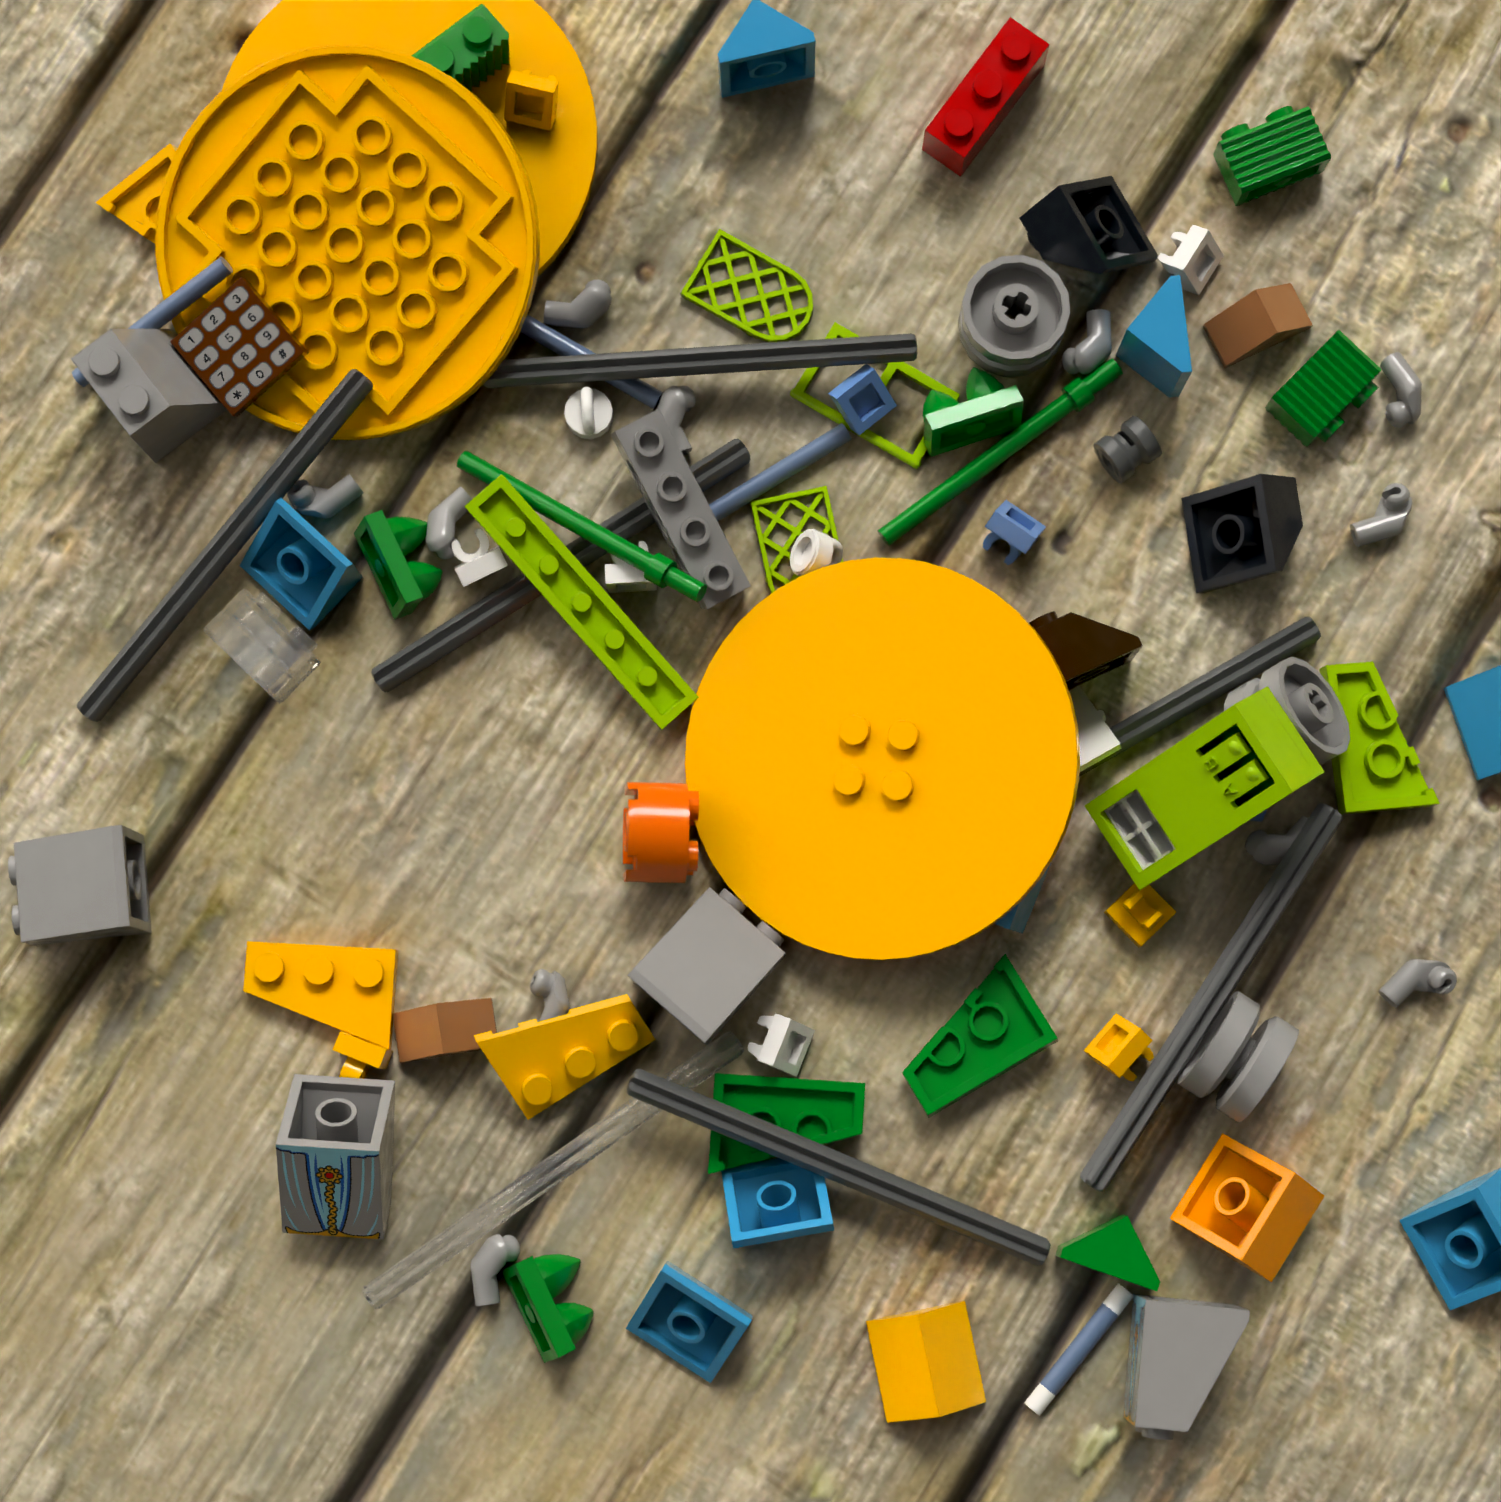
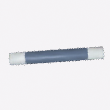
[1024,1283,1134,1416]

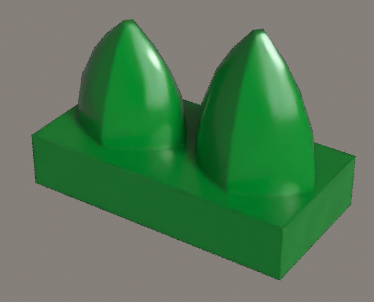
[923,367,1024,457]
[354,510,443,620]
[502,1254,594,1363]

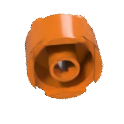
[623,782,699,883]

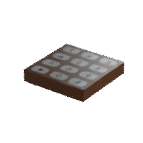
[170,277,309,417]

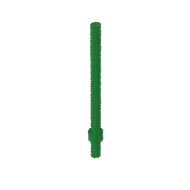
[877,358,1123,546]
[457,451,707,602]

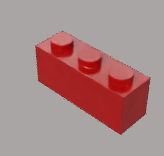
[922,17,1050,177]

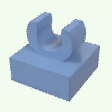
[828,364,897,435]
[983,500,1046,565]

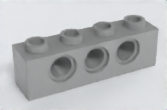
[610,409,751,609]

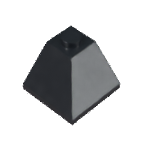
[1019,176,1158,274]
[1181,474,1303,594]

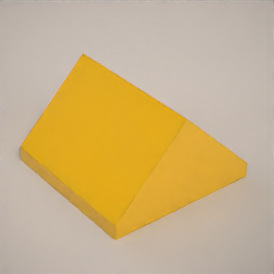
[866,1301,986,1423]

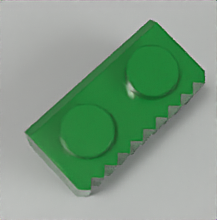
[412,4,510,92]
[1213,106,1331,206]
[1265,330,1382,447]

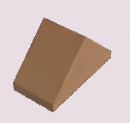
[1203,283,1313,368]
[393,998,497,1063]

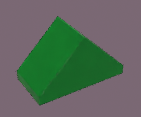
[1055,1215,1160,1291]

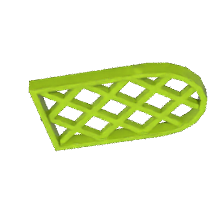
[680,229,813,343]
[750,486,844,593]

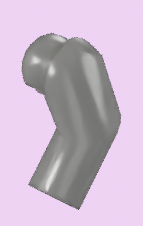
[544,279,612,328]
[1380,352,1422,428]
[287,474,364,519]
[426,486,472,560]
[1378,959,1457,1008]

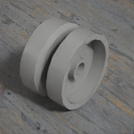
[958,255,1070,377]
[1224,657,1350,765]
[1177,991,1299,1123]

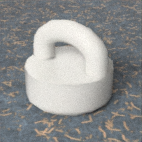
[564,386,614,439]
[790,529,843,576]

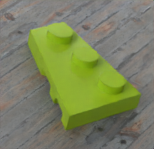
[1319,661,1440,815]

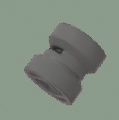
[1093,416,1162,484]

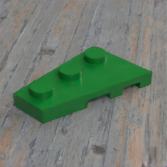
[902,954,1058,1118]
[708,1073,865,1174]

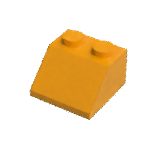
[1170,1133,1324,1283]

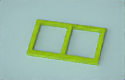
[790,322,960,469]

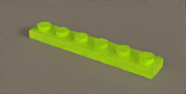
[464,474,699,730]

